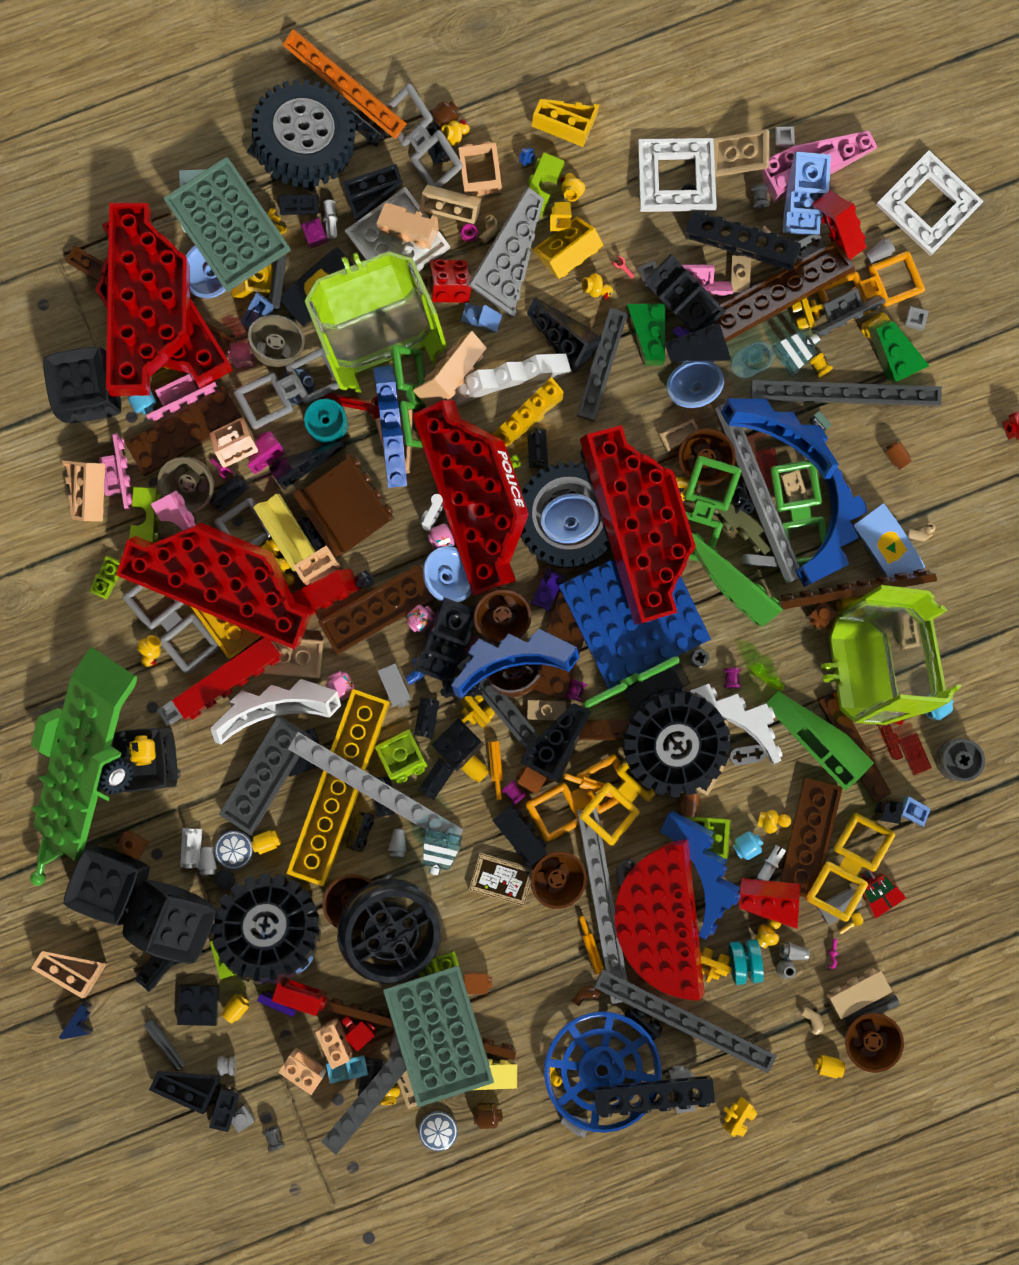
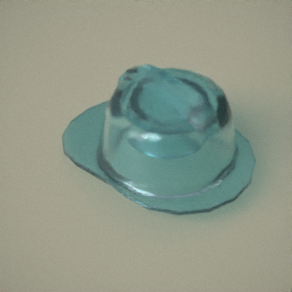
[731,341,775,378]

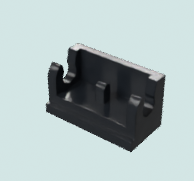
[279,195,320,215]
[872,801,903,824]
[135,956,175,992]
[209,1084,240,1132]

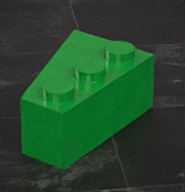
[625,304,665,366]
[868,320,930,382]

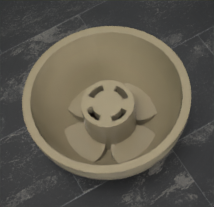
[248,315,305,367]
[158,457,214,513]

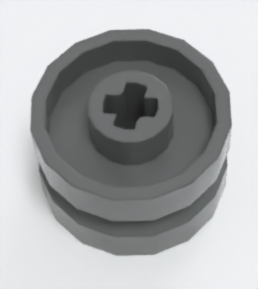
[935,739,985,782]

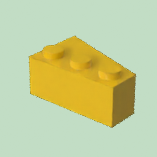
[531,99,600,147]

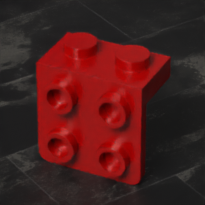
[430,259,471,303]

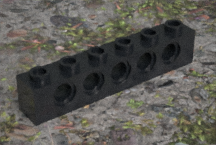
[685,211,801,271]
[593,1075,715,1118]

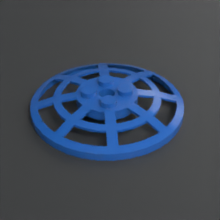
[544,1011,662,1133]

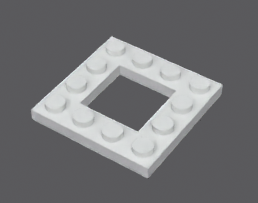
[638,138,717,212]
[876,151,984,256]

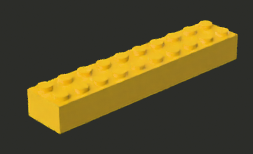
[287,689,391,887]

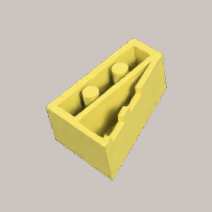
[474,1058,517,1090]

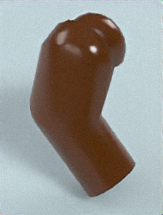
[572,985,601,1006]

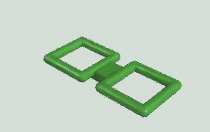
[391,344,427,448]
[684,456,741,562]
[771,460,827,566]
[582,656,680,708]

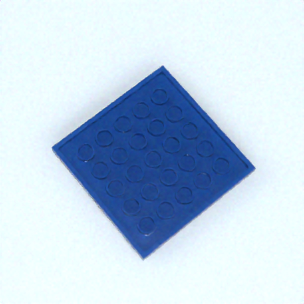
[558,559,711,689]

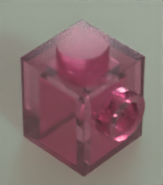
[228,343,254,368]

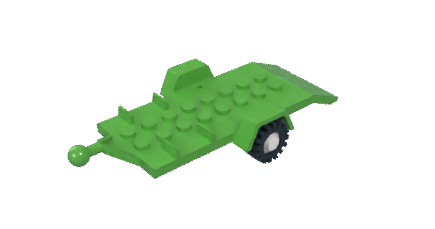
[30,647,137,886]

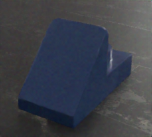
[59,1001,94,1040]

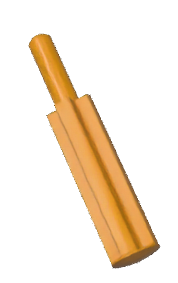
[488,741,503,800]
[563,774,617,798]
[579,916,604,974]

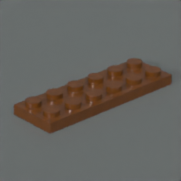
[125,386,242,476]
[318,565,437,655]
[533,579,584,700]
[779,777,843,898]

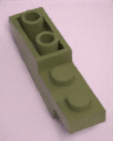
[712,498,770,556]

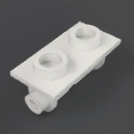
[180,828,202,868]

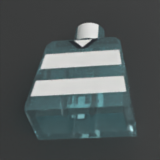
[772,331,821,377]
[423,827,462,875]

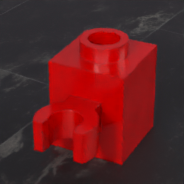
[342,1015,376,1052]

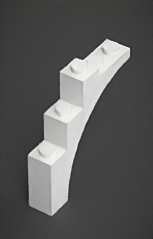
[448,354,571,407]
[210,679,341,745]
[690,684,782,765]

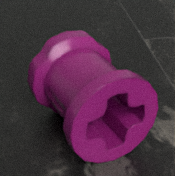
[724,668,741,688]
[565,679,588,702]
[501,780,527,805]

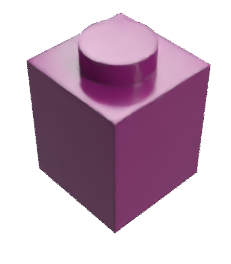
[301,218,328,249]

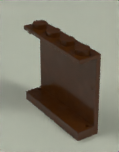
[293,454,394,557]

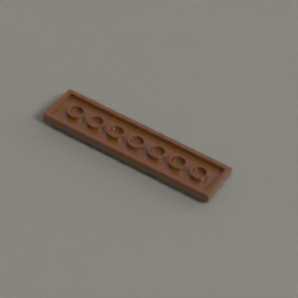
[711,241,855,342]
[777,569,937,610]

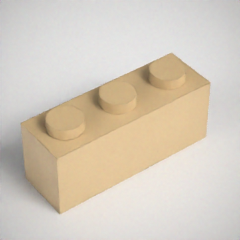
[419,185,482,224]
[826,968,892,1019]

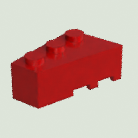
[812,191,867,260]
[292,569,361,616]
[739,878,801,929]

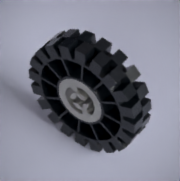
[622,688,731,797]
[211,874,321,985]

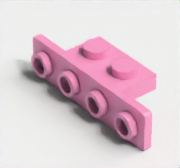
[682,265,733,296]
[146,374,217,421]
[99,433,133,511]

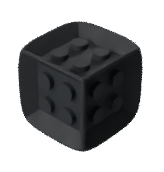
[43,347,121,423]
[111,727,178,794]
[63,845,150,926]
[122,880,216,964]

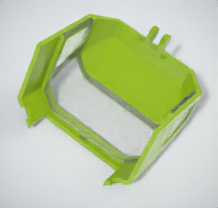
[305,252,447,393]
[820,585,962,725]

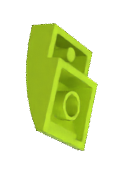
[669,816,731,859]

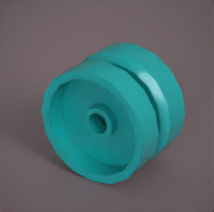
[304,399,349,445]
[728,939,764,986]

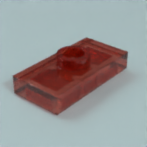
[756,448,781,488]
[878,724,904,760]
[898,733,932,776]

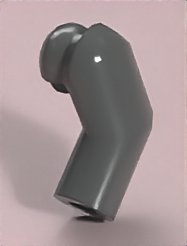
[616,859,636,886]

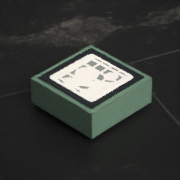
[810,411,831,432]

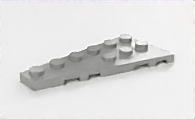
[468,188,544,317]

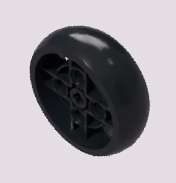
[337,879,442,983]

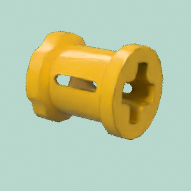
[809,352,833,378]

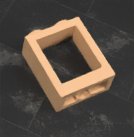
[459,141,502,196]
[209,417,258,468]
[293,546,341,586]
[315,1017,354,1069]
[278,1047,327,1095]

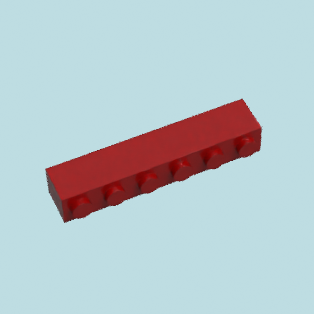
[172,637,283,720]

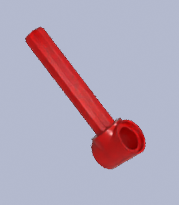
[316,393,380,421]

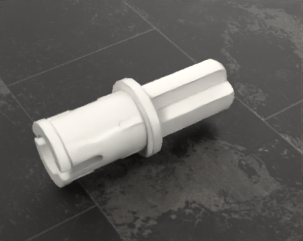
[323,200,338,239]
[757,845,786,881]

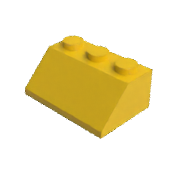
[533,216,604,279]
[232,263,273,299]

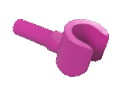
[210,458,234,481]

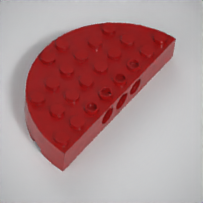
[615,840,705,1000]

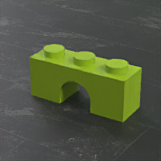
[523,153,565,218]
[129,487,162,543]

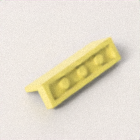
[253,493,316,571]

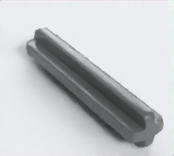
[269,256,286,309]
[844,995,899,1025]
[144,1019,185,1071]

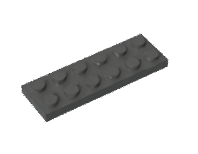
[219,716,312,835]

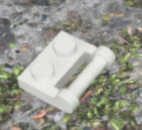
[421,494,444,533]

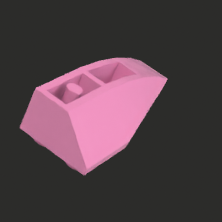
[761,131,877,203]

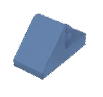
[240,292,274,329]
[460,303,502,333]
[900,796,931,827]

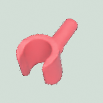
[611,255,635,279]

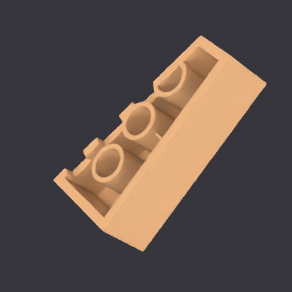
[413,331,486,407]

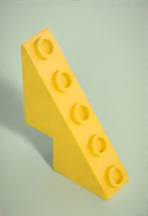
[493,377,564,447]

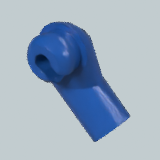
[405,657,424,685]

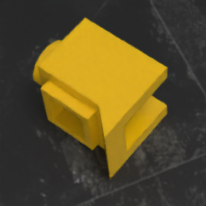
[550,202,572,231]

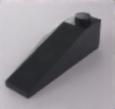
[527,297,602,373]
[269,440,346,490]
[520,703,591,783]

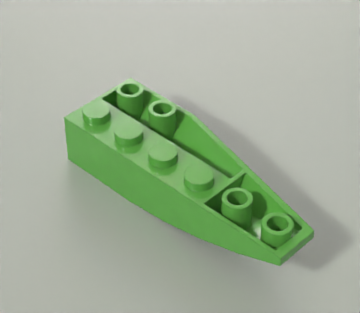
[692,533,783,627]
[765,691,874,791]

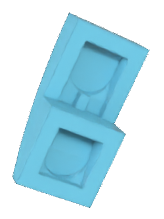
[326,1055,368,1084]

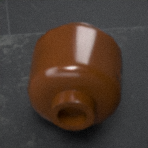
[432,101,459,129]
[473,1103,503,1129]

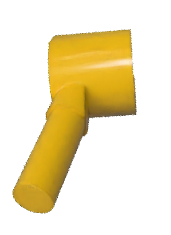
[839,912,863,934]

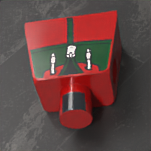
[860,869,906,918]

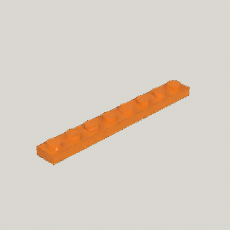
[283,29,407,139]

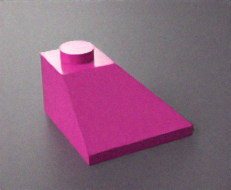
[248,431,286,475]

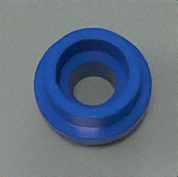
[519,147,535,167]

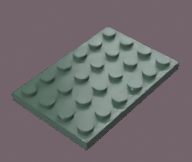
[163,157,291,292]
[383,966,495,1107]

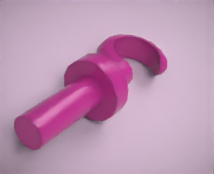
[828,938,838,969]

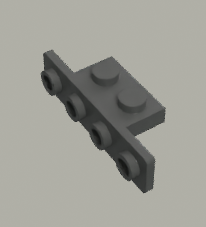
[811,287,886,336]

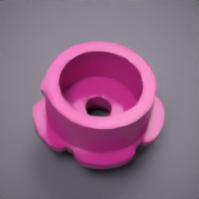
[460,224,479,242]

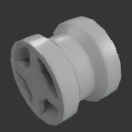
[217,1056,236,1076]

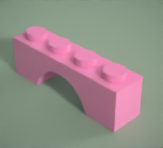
[151,491,196,530]

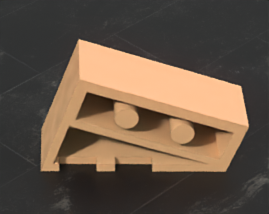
[62,460,105,521]
[31,951,107,998]

